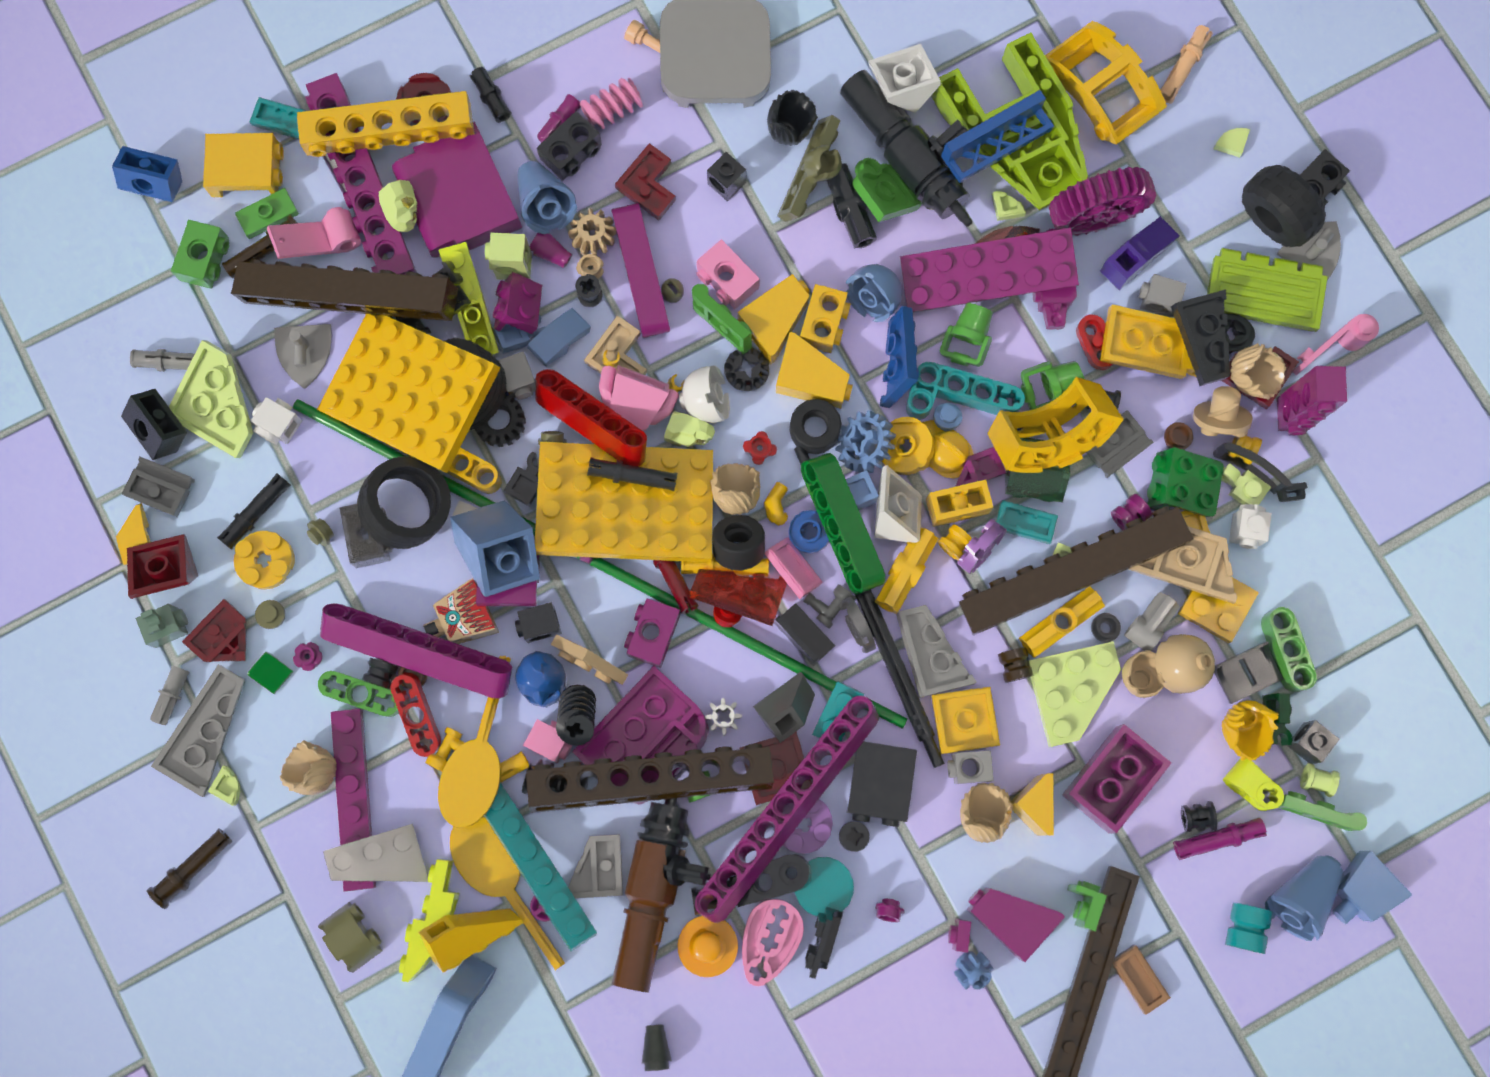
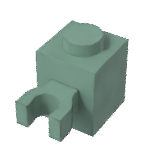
[135,604,188,648]

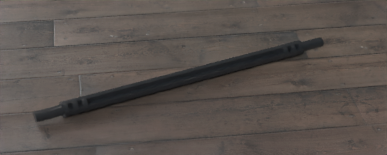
[794,446,945,768]

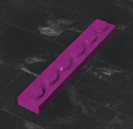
[331,708,376,892]

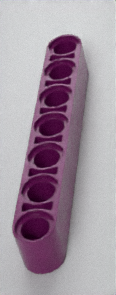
[320,603,512,698]

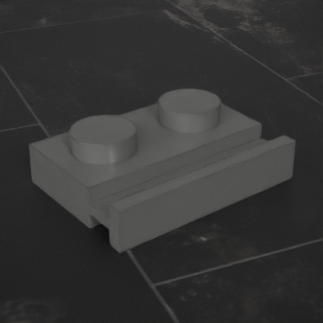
[1086,410,1154,478]
[122,456,195,518]

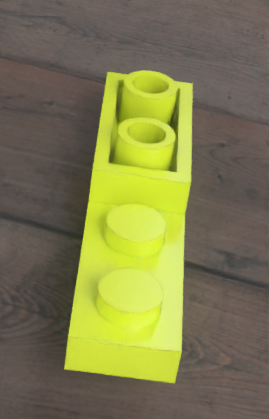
[439,242,499,354]
[399,859,460,982]

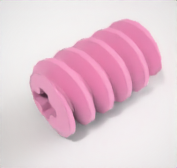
[580,77,643,130]

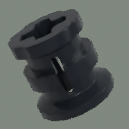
[1181,801,1217,832]

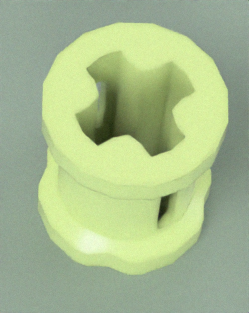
[1300,763,1340,797]

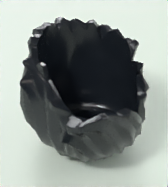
[767,89,818,146]

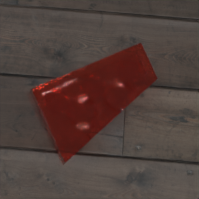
[689,569,787,626]

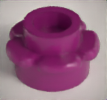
[293,642,322,671]
[875,898,905,923]

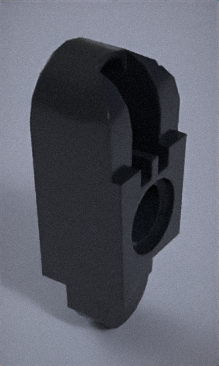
[726,854,812,907]

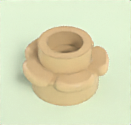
[576,254,604,279]

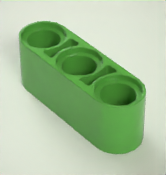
[1261,607,1317,692]

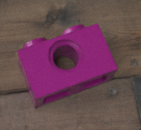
[624,598,681,668]

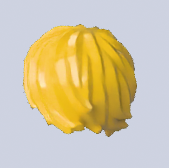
[1221,700,1279,761]

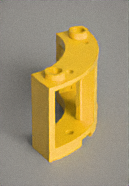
[1045,21,1167,145]
[987,377,1123,473]

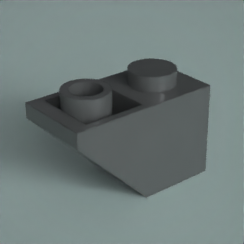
[753,672,815,743]

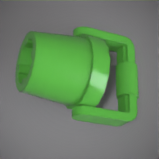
[940,303,993,367]
[1020,361,1084,410]

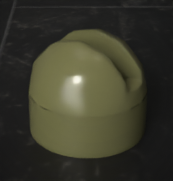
[661,278,684,303]

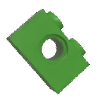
[171,219,230,289]

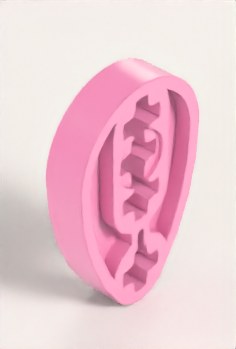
[742,899,804,986]

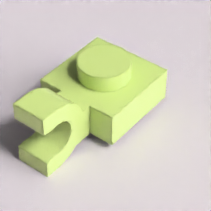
[1222,463,1271,505]

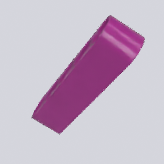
[611,203,670,338]

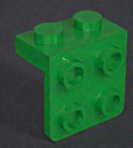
[1147,447,1224,517]

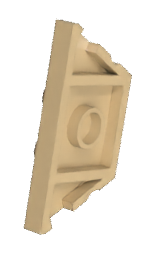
[1128,526,1237,604]

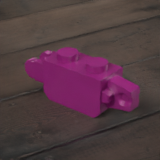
[1033,228,1077,330]

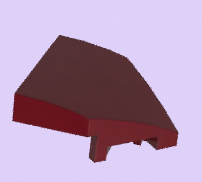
[182,599,247,662]

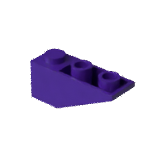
[1100,216,1180,291]

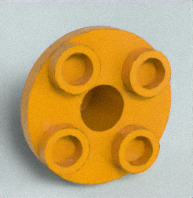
[677,916,738,977]

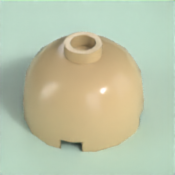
[1155,634,1215,694]

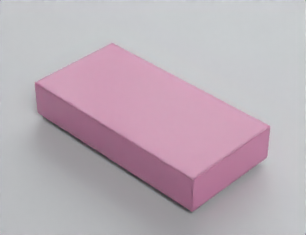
[764,537,823,599]

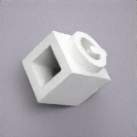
[251,397,302,445]
[1229,504,1272,549]

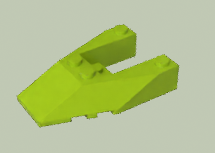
[931,32,1088,210]

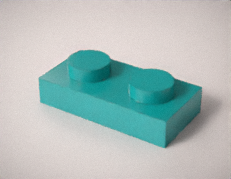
[812,681,864,742]

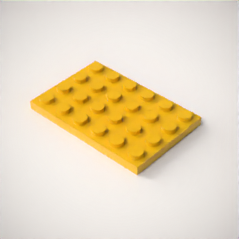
[317,314,501,473]
[535,442,713,562]

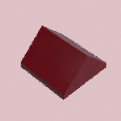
[127,534,198,599]

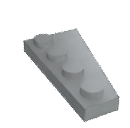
[151,664,245,797]

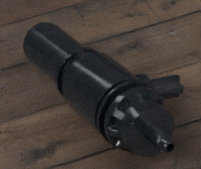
[840,70,973,227]

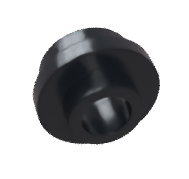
[1091,613,1121,642]

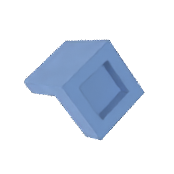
[846,470,879,511]

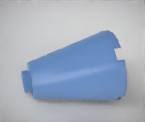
[517,161,577,234]
[1265,855,1344,941]

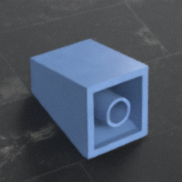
[450,500,540,597]

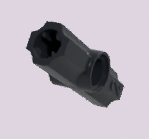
[826,163,877,249]

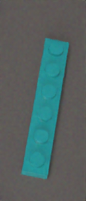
[485,783,597,952]

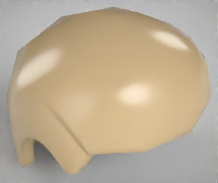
[1122,650,1165,698]

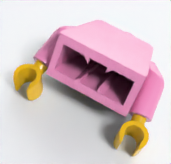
[599,350,685,431]

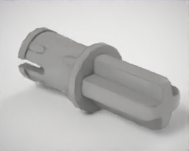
[150,665,190,725]

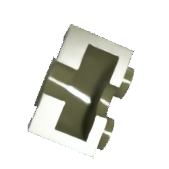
[318,902,383,973]

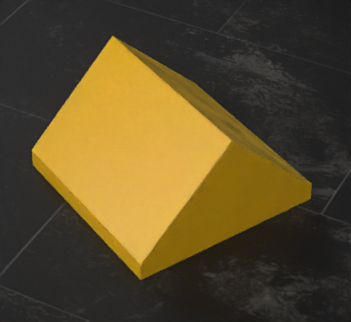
[1010,773,1054,836]

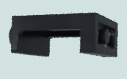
[846,741,917,827]

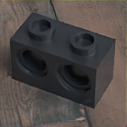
[537,111,602,181]
[1300,149,1350,206]

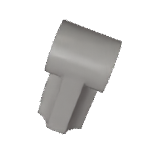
[1124,592,1180,651]

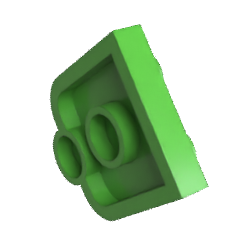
[853,158,922,222]

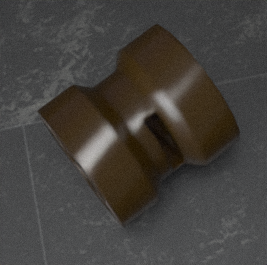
[997,647,1034,683]

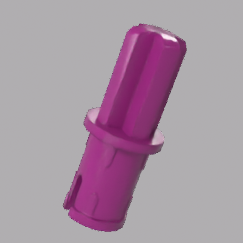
[537,94,581,143]

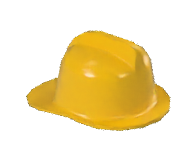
[910,420,974,479]

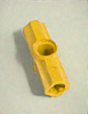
[875,528,939,614]
[1019,586,1105,658]

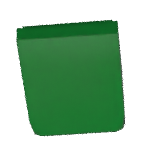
[247,651,294,694]

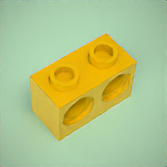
[800,284,851,353]

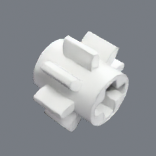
[705,698,742,736]

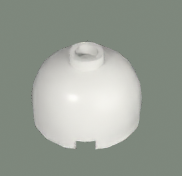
[679,365,730,423]

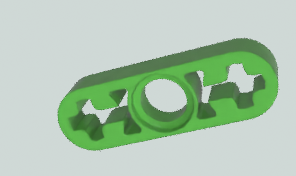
[318,671,399,717]

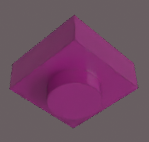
[948,919,971,953]

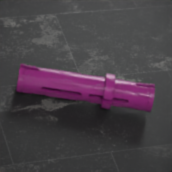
[1173,817,1267,860]

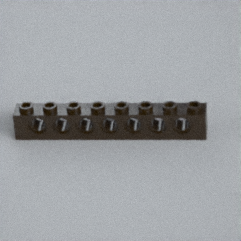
[526,743,774,813]

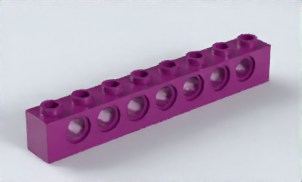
[305,73,417,275]

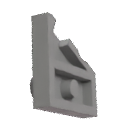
[568,834,623,898]

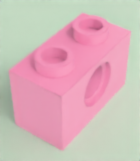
[696,239,760,309]

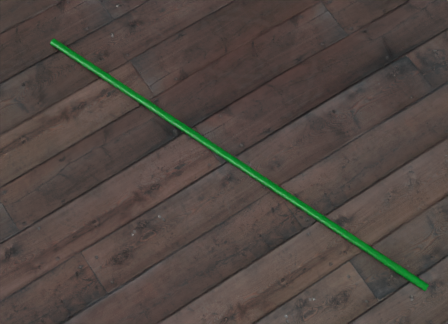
[293,399,908,729]

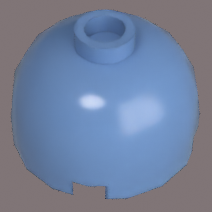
[846,264,903,322]

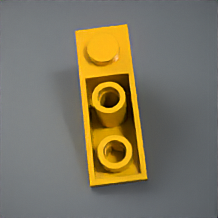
[419,908,523,973]

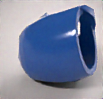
[515,651,566,708]

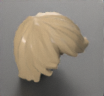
[1231,343,1286,399]
[710,463,761,515]
[280,740,337,795]
[960,782,1013,843]

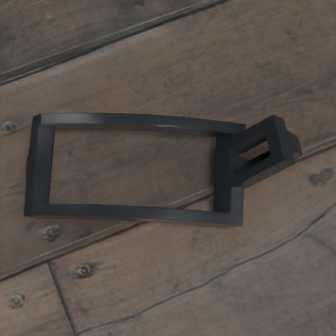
[1213,442,1308,502]

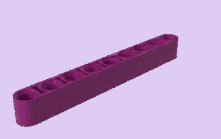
[695,696,879,923]

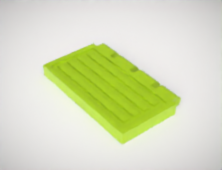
[1207,248,1328,332]

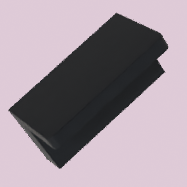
[774,603,835,666]

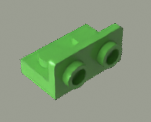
[1067,881,1107,931]

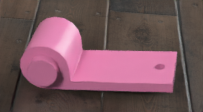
[267,207,361,259]
[1293,314,1379,375]

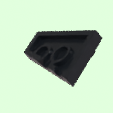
[1171,289,1230,386]

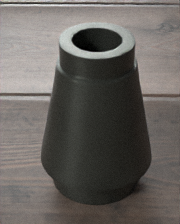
[641,1025,672,1071]

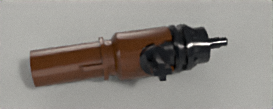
[611,798,711,993]

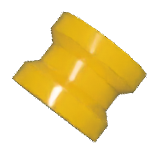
[1227,435,1262,465]
[937,524,972,561]

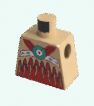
[423,578,499,644]

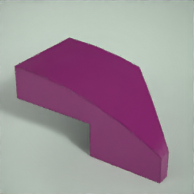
[955,447,1006,487]

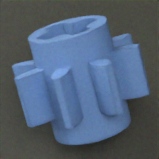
[954,951,994,990]

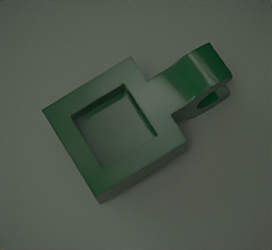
[1262,693,1293,746]

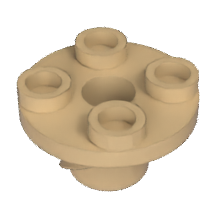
[1193,386,1253,437]

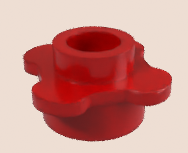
[743,431,777,465]

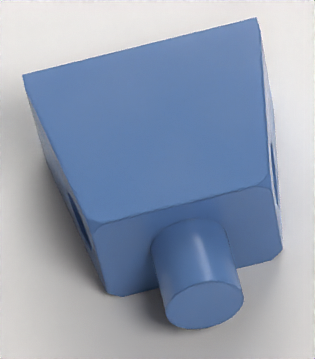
[1332,851,1412,924]

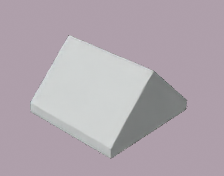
[869,43,941,113]
[874,465,922,543]

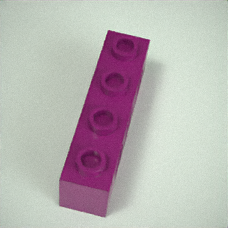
[1277,366,1347,436]

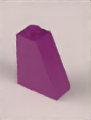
[966,888,1065,962]

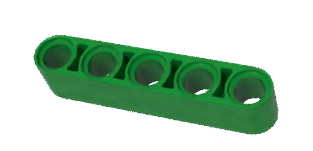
[801,453,885,594]

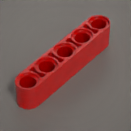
[535,369,647,466]

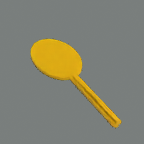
[438,655,511,828]
[450,817,565,971]

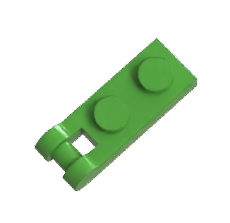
[692,284,752,354]
[1278,791,1367,831]

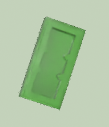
[235,188,299,240]

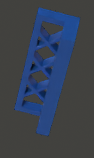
[941,90,1054,183]

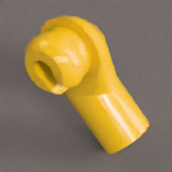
[764,482,788,526]

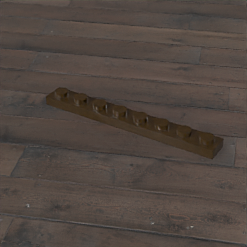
[1042,866,1140,1077]

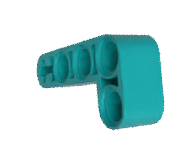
[906,361,1025,420]

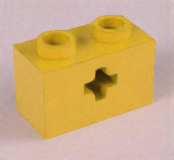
[926,480,994,527]

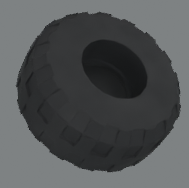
[1242,165,1326,248]

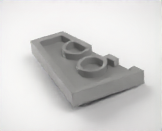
[896,605,977,698]
[323,824,428,882]

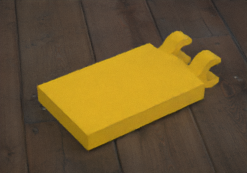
[1100,304,1196,379]

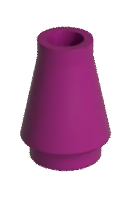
[529,233,572,268]

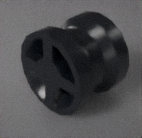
[362,657,398,689]
[839,821,870,852]

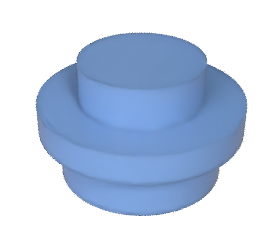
[933,403,962,431]

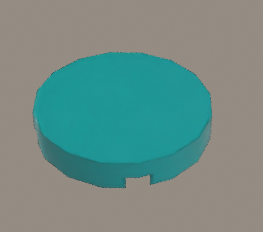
[794,857,854,917]

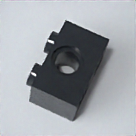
[121,388,187,460]

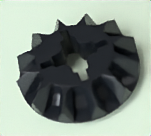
[1225,314,1255,355]
[724,347,769,391]

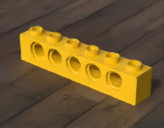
[297,91,474,157]

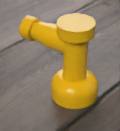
[425,727,465,772]

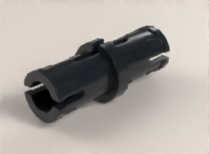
[469,67,512,123]

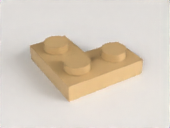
[584,316,647,375]
[550,634,628,685]

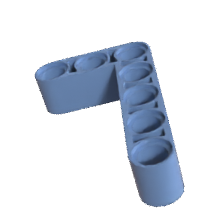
[402,955,497,1077]

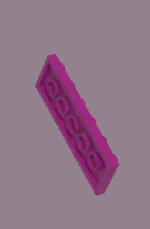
[900,228,1079,312]

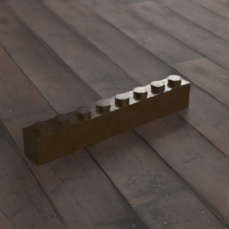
[231,259,459,321]
[959,506,1193,636]

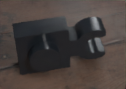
[504,452,539,507]

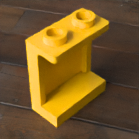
[203,133,284,197]

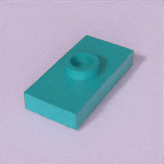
[249,97,306,139]
[996,500,1058,544]

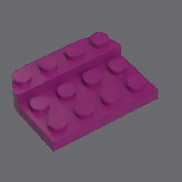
[572,666,709,805]

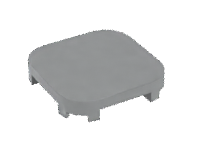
[660,0,771,108]

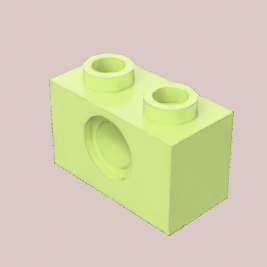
[485,233,532,280]

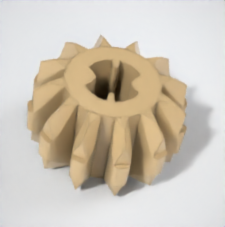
[568,208,617,256]

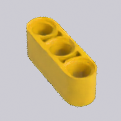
[447,447,502,494]

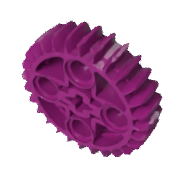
[1049,166,1156,236]

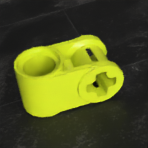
[1223,758,1284,811]

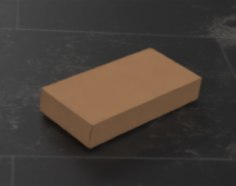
[1112,945,1171,1015]

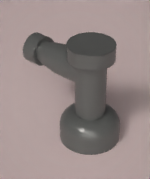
[803,584,857,629]

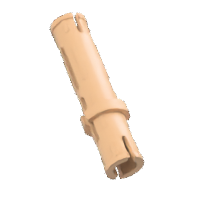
[1160,25,1213,103]

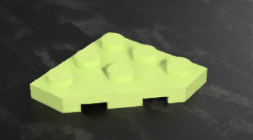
[169,340,253,458]
[1027,641,1121,747]

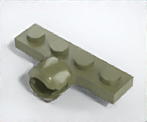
[777,115,842,222]

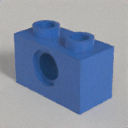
[112,146,182,202]

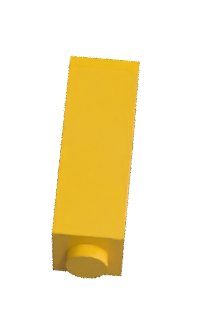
[737,274,810,365]
[775,332,853,409]

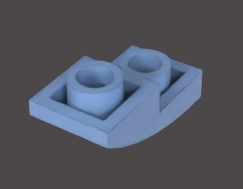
[527,308,591,366]

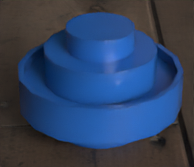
[789,510,830,553]

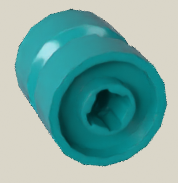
[1225,902,1273,954]

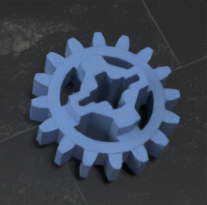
[835,410,896,473]

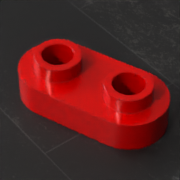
[1076,314,1113,370]

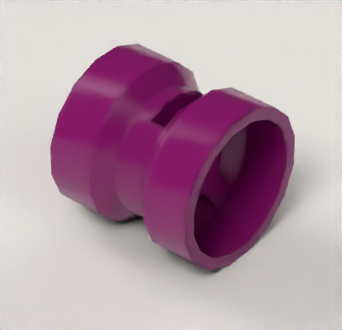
[1111,494,1152,531]

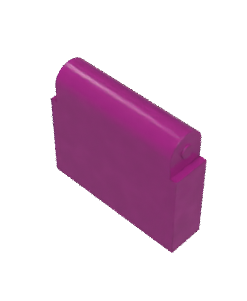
[392,121,522,257]

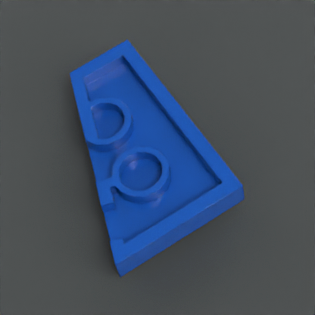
[880,306,919,408]

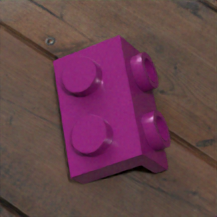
[492,272,542,334]

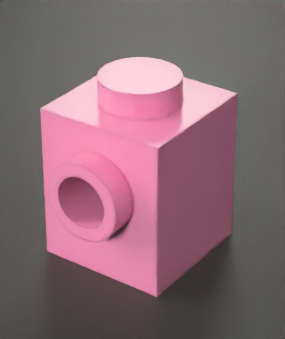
[523,719,573,763]

